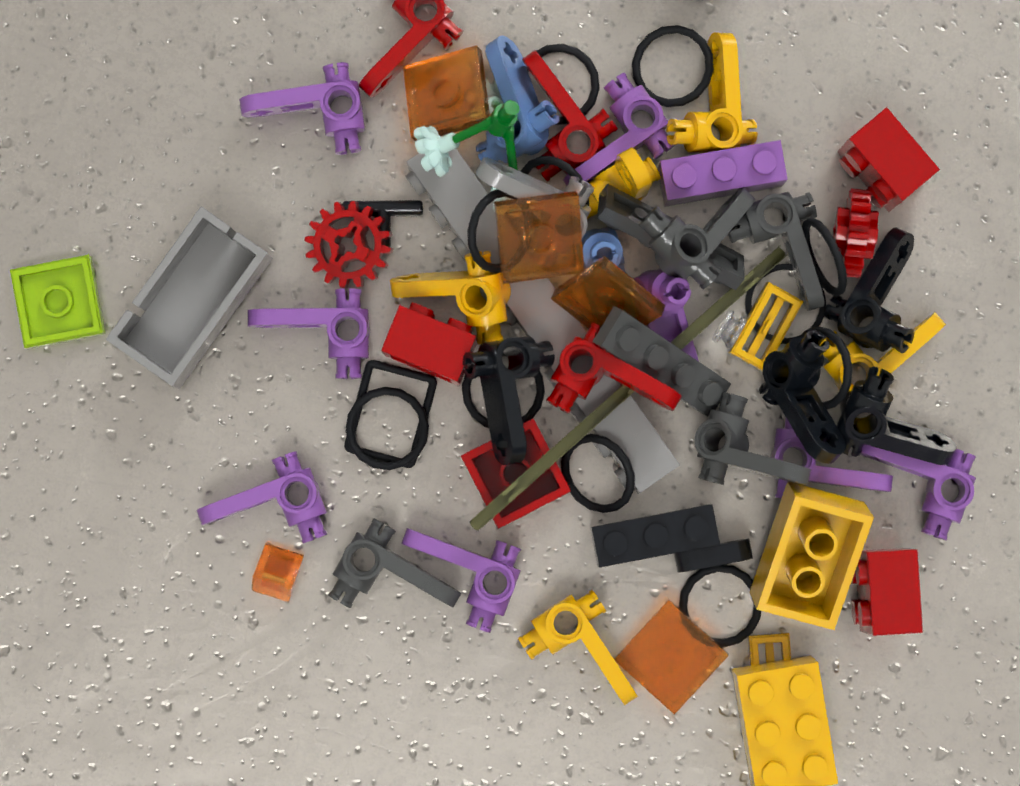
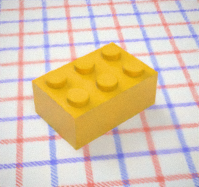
[749,481,874,630]
[731,655,838,786]

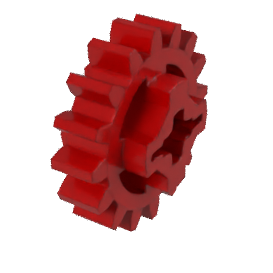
[831,188,879,278]
[304,201,393,288]

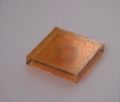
[403,45,490,141]
[494,191,584,284]
[551,256,666,329]
[614,599,729,714]

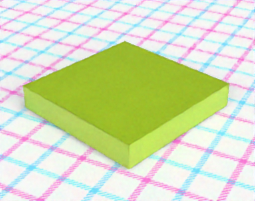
[10,254,106,349]

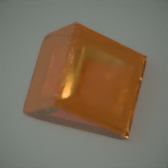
[251,543,304,602]

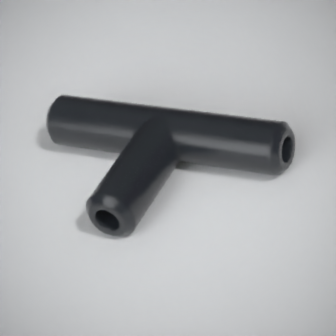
[342,200,423,247]

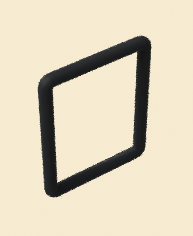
[344,360,437,468]

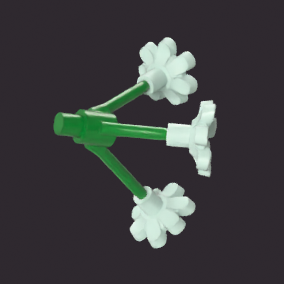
[414,76,537,216]

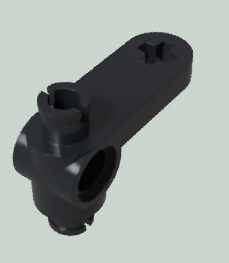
[825,227,915,353]
[759,329,846,464]
[463,336,555,465]
[837,367,957,465]

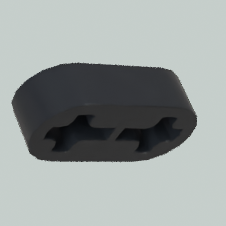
[674,538,753,573]

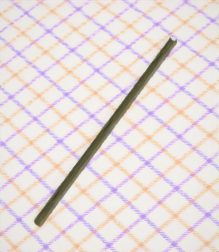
[469,245,788,531]

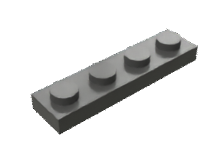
[597,184,744,290]
[593,306,731,417]

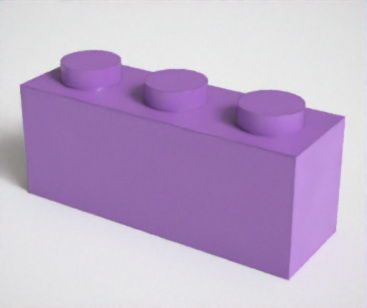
[657,140,788,207]

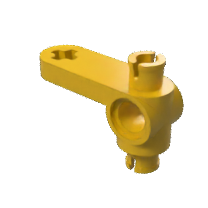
[666,32,758,153]
[587,147,661,219]
[390,251,511,345]
[820,312,946,392]
[518,589,638,706]

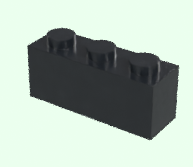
[590,504,720,568]

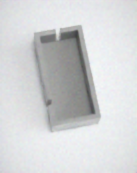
[106,206,273,389]

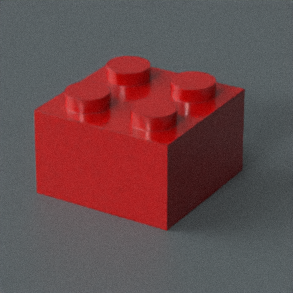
[837,107,940,212]
[381,302,477,387]
[461,418,571,529]
[851,548,923,636]

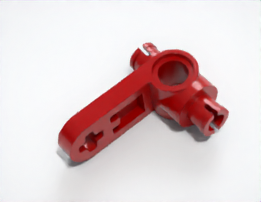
[359,0,463,98]
[522,50,618,182]
[546,322,682,414]

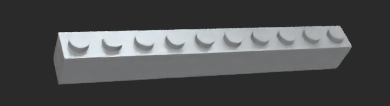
[406,134,680,494]

